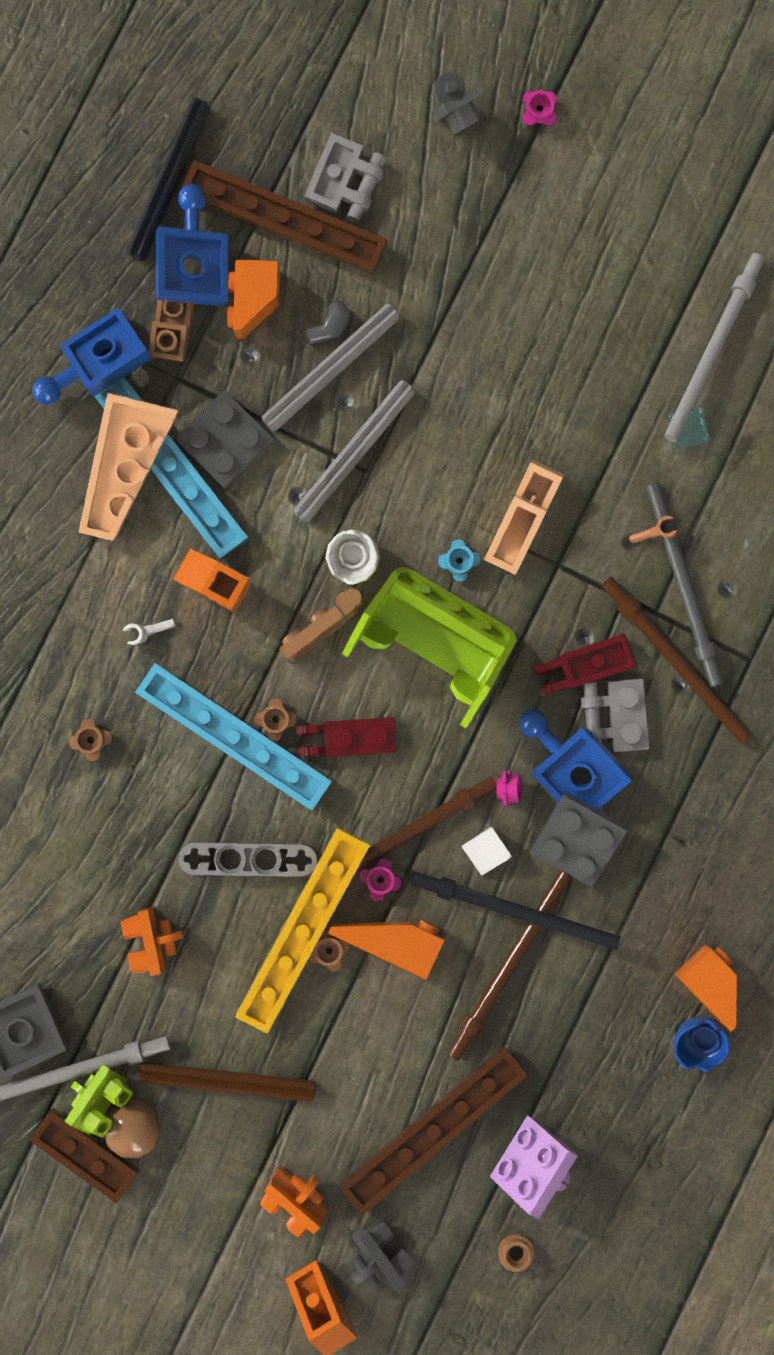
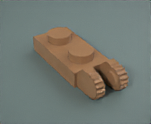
[279,587,364,664]

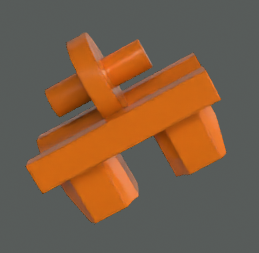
[121,907,184,976]
[260,1166,330,1238]

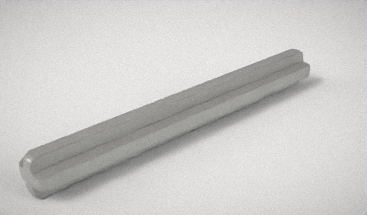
[262,304,399,431]
[293,380,415,523]

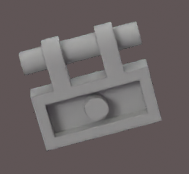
[304,133,386,223]
[581,679,649,752]

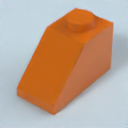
[674,945,737,1032]
[286,1260,358,1355]

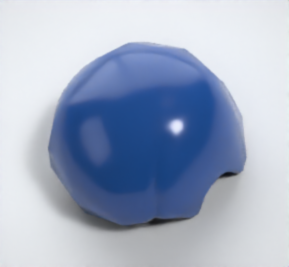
[674,1016,730,1072]

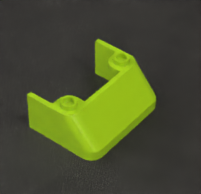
[342,567,517,728]

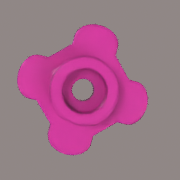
[522,90,557,126]
[497,771,522,806]
[360,858,402,901]

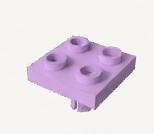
[490,1115,578,1219]

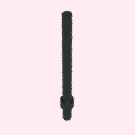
[411,871,621,950]

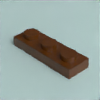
[29,1108,140,1204]

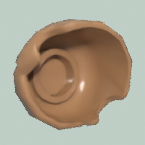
[105,1099,159,1158]

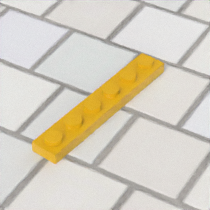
[236,827,370,1034]

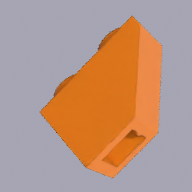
[227,260,280,339]
[173,549,252,614]

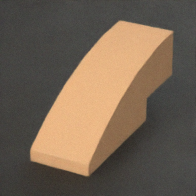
[484,460,564,575]

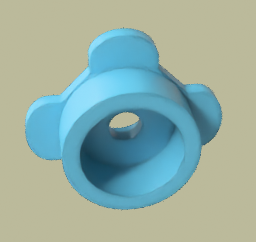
[438,539,480,582]

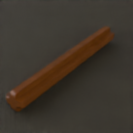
[139,1062,316,1102]

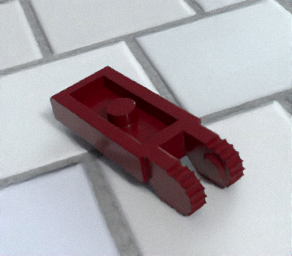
[532,633,637,696]
[296,717,397,757]

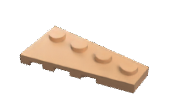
[79,393,179,541]

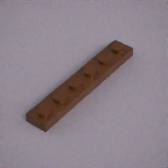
[181,160,387,275]
[339,1046,528,1216]

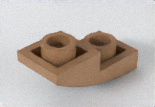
[148,300,194,362]

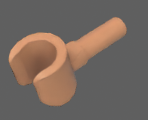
[629,516,678,544]

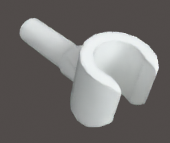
[123,619,175,645]

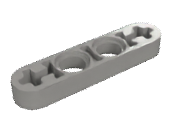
[178,842,318,877]

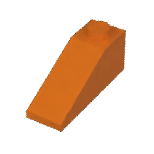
[328,919,444,980]

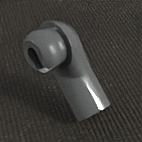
[306,301,350,346]

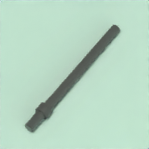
[646,482,724,687]

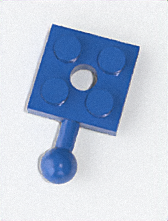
[156,184,228,307]
[33,307,152,405]
[519,709,634,809]

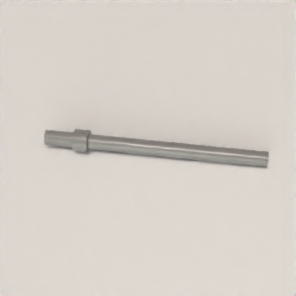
[664,253,765,442]
[0,1036,171,1101]

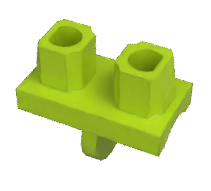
[65,1064,133,1137]

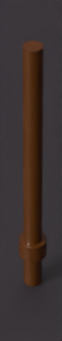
[601,576,751,744]
[356,776,497,872]
[447,871,571,1061]

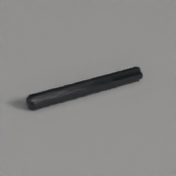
[127,98,210,261]

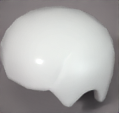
[326,529,380,585]

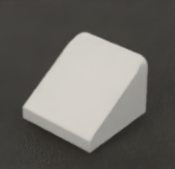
[462,826,512,876]

